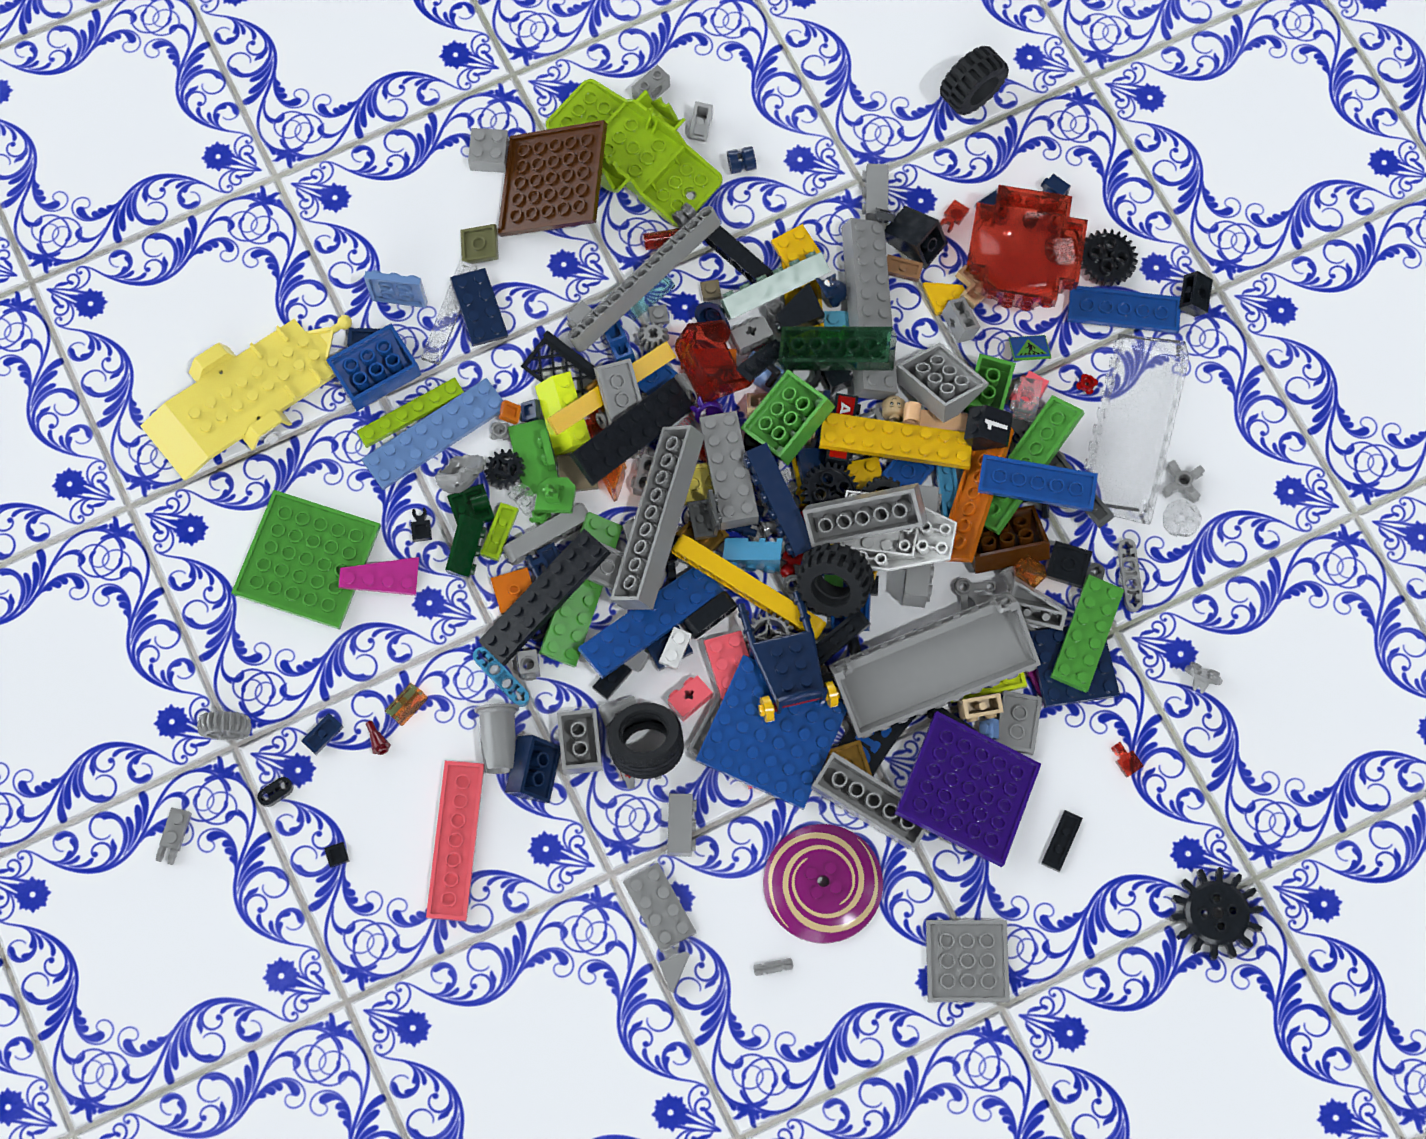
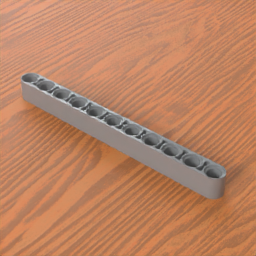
[568,206,721,352]

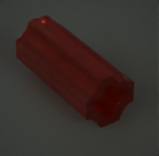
[643,228,679,250]

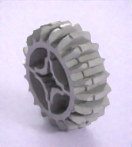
[744,612,795,650]
[197,711,251,740]

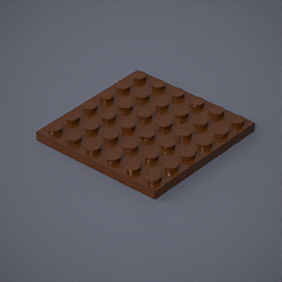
[498,120,607,237]

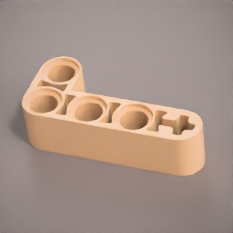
[902,401,968,432]

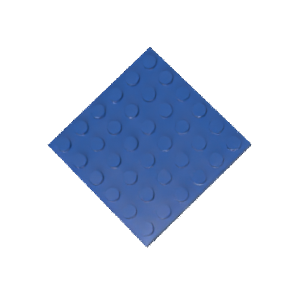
[695,655,847,810]

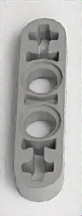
[1117,538,1143,612]

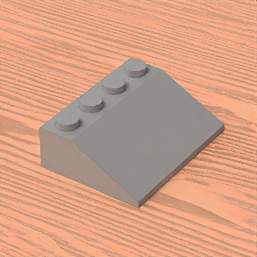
[896,342,989,423]

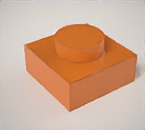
[499,400,521,425]

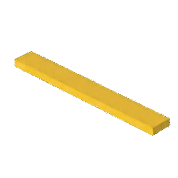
[546,341,676,435]

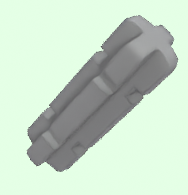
[753,958,793,976]

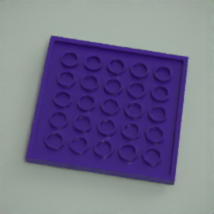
[894,711,1041,867]

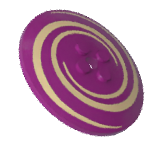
[763,824,883,944]

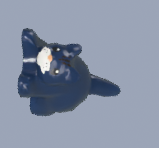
[816,273,847,308]

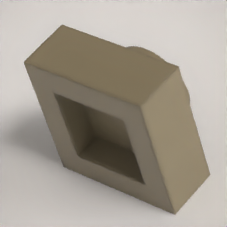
[700,279,721,302]

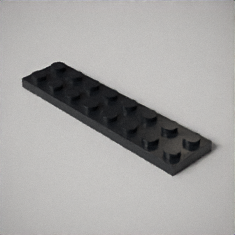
[570,377,694,486]
[478,529,611,666]

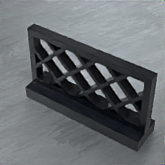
[521,330,596,396]

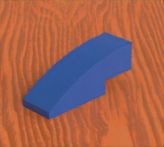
[603,320,636,363]

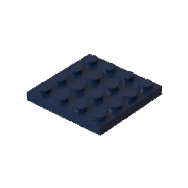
[1029,626,1120,708]

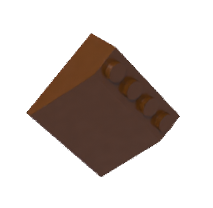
[971,505,1050,574]

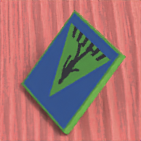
[1008,335,1051,361]

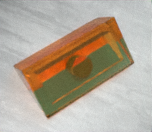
[385,683,428,726]

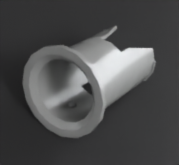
[474,703,519,774]

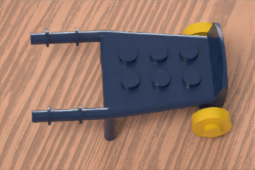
[737,591,840,722]

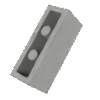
[862,164,889,221]
[667,794,697,857]

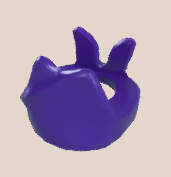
[690,396,723,424]

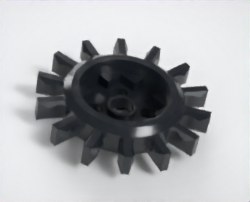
[1169,867,1264,961]

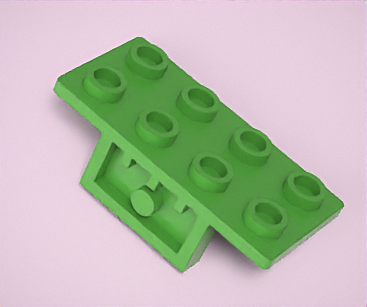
[508,419,558,497]

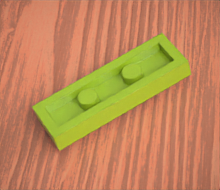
[480,503,519,562]

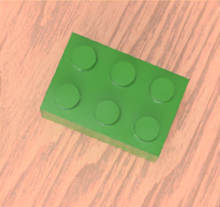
[964,354,1016,413]

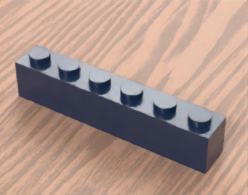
[743,442,814,558]

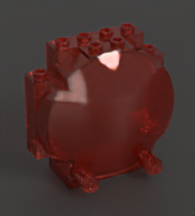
[965,185,1088,311]

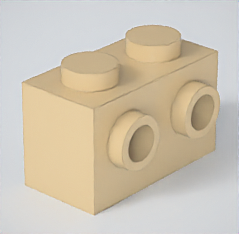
[957,693,1004,722]

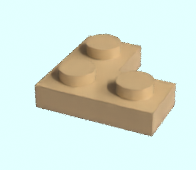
[955,263,995,309]

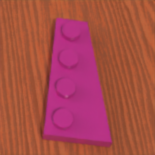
[338,557,419,596]

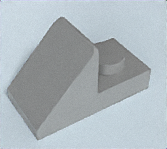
[689,101,713,141]

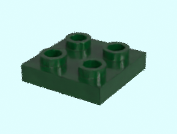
[447,483,495,524]

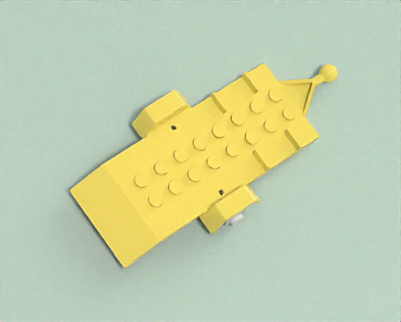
[140,315,352,481]

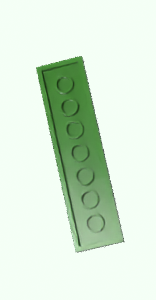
[984,395,1085,535]
[539,512,623,668]

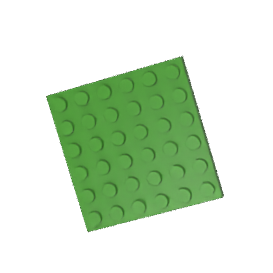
[231,490,381,630]

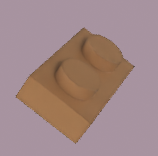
[887,254,923,282]

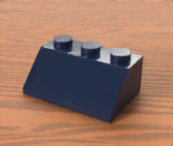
[505,735,561,803]

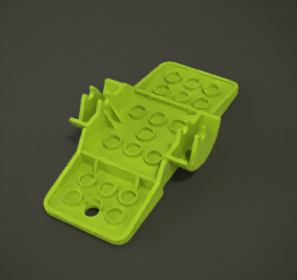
[545,79,723,227]

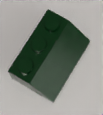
[445,514,487,579]

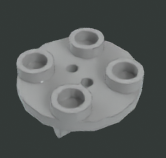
[1184,662,1223,693]

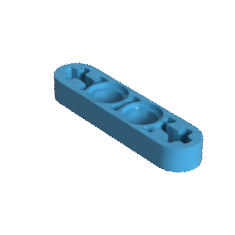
[473,647,530,707]

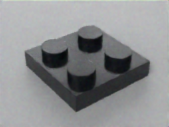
[1045,541,1092,589]

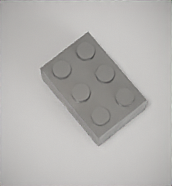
[557,708,603,775]

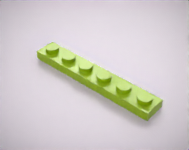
[357,377,464,448]

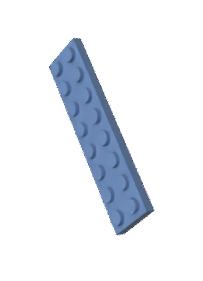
[361,378,503,490]

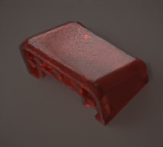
[675,320,755,403]

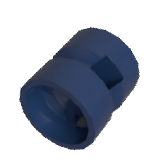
[727,146,757,174]

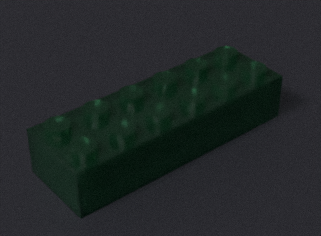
[778,327,897,371]

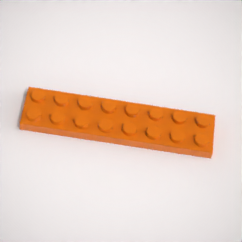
[948,427,1014,563]

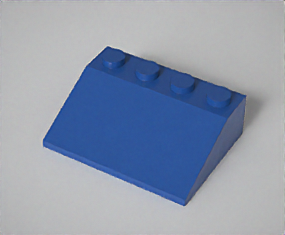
[326,324,422,411]

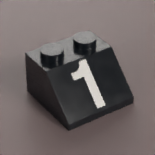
[964,405,1013,451]

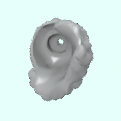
[435,454,487,493]

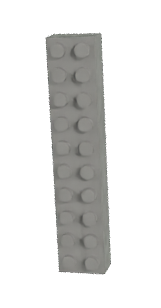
[841,218,898,400]
[610,425,705,610]

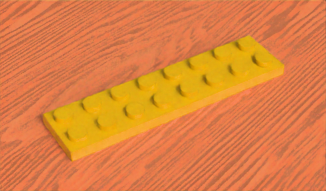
[819,413,972,470]

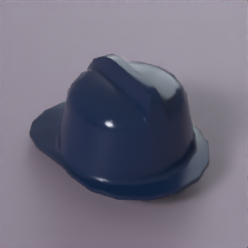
[695,302,730,343]

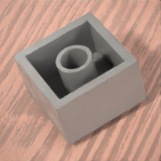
[468,128,509,173]

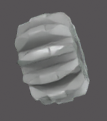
[638,321,669,351]

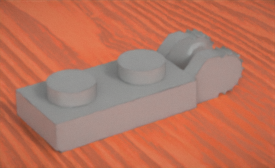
[155,807,192,865]

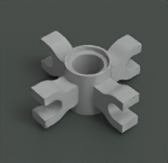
[1161,460,1205,504]

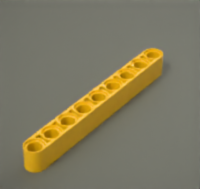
[671,534,827,641]

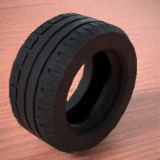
[607,702,684,779]

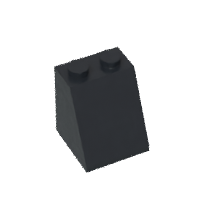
[885,206,948,269]

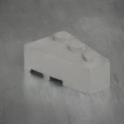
[1009,576,1067,631]

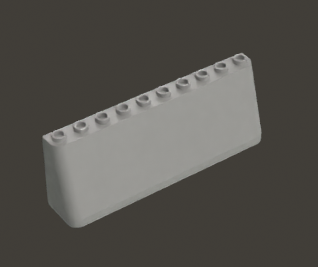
[829,594,1041,738]

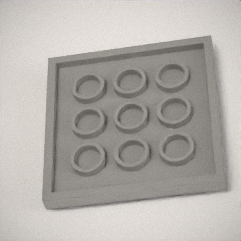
[926,920,1010,1003]

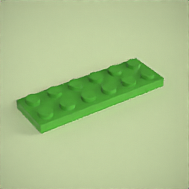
[1050,574,1125,693]

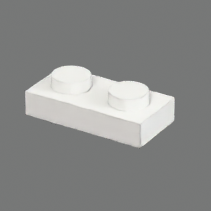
[659,627,692,670]

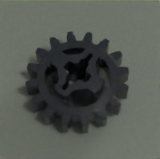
[484,449,526,490]

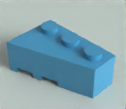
[723,538,783,573]

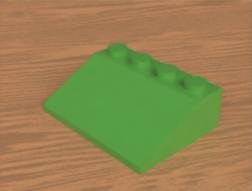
[741,369,835,466]

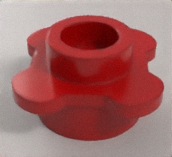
[1076,374,1098,395]

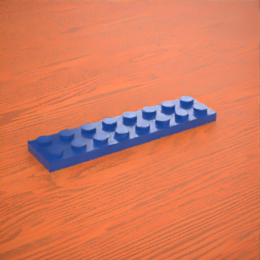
[578,567,724,679]

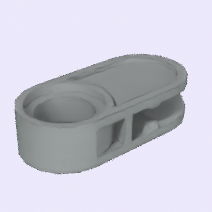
[674,372,704,405]

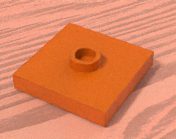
[491,567,532,615]

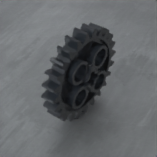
[1078,229,1138,287]
[800,462,861,505]

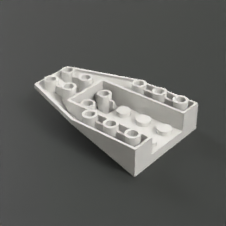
[840,490,957,571]

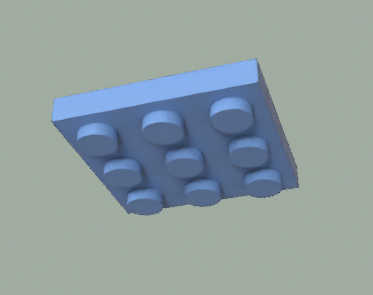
[364,270,428,308]

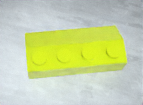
[535,371,590,457]

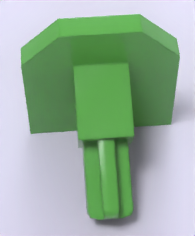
[534,477,576,513]

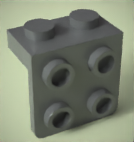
[687,489,722,540]

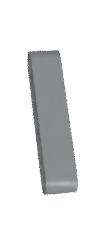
[503,503,588,566]

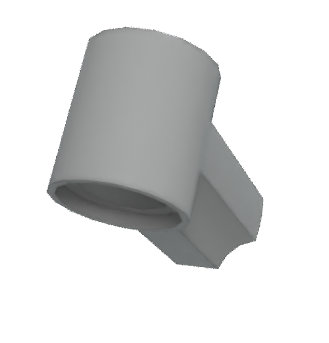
[598,696,637,727]

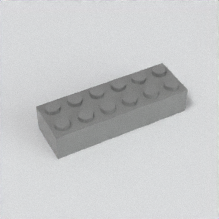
[699,411,759,530]
[802,483,928,548]
[902,485,942,608]
[811,752,926,852]

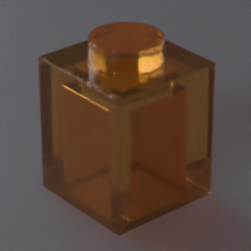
[1015,554,1047,588]

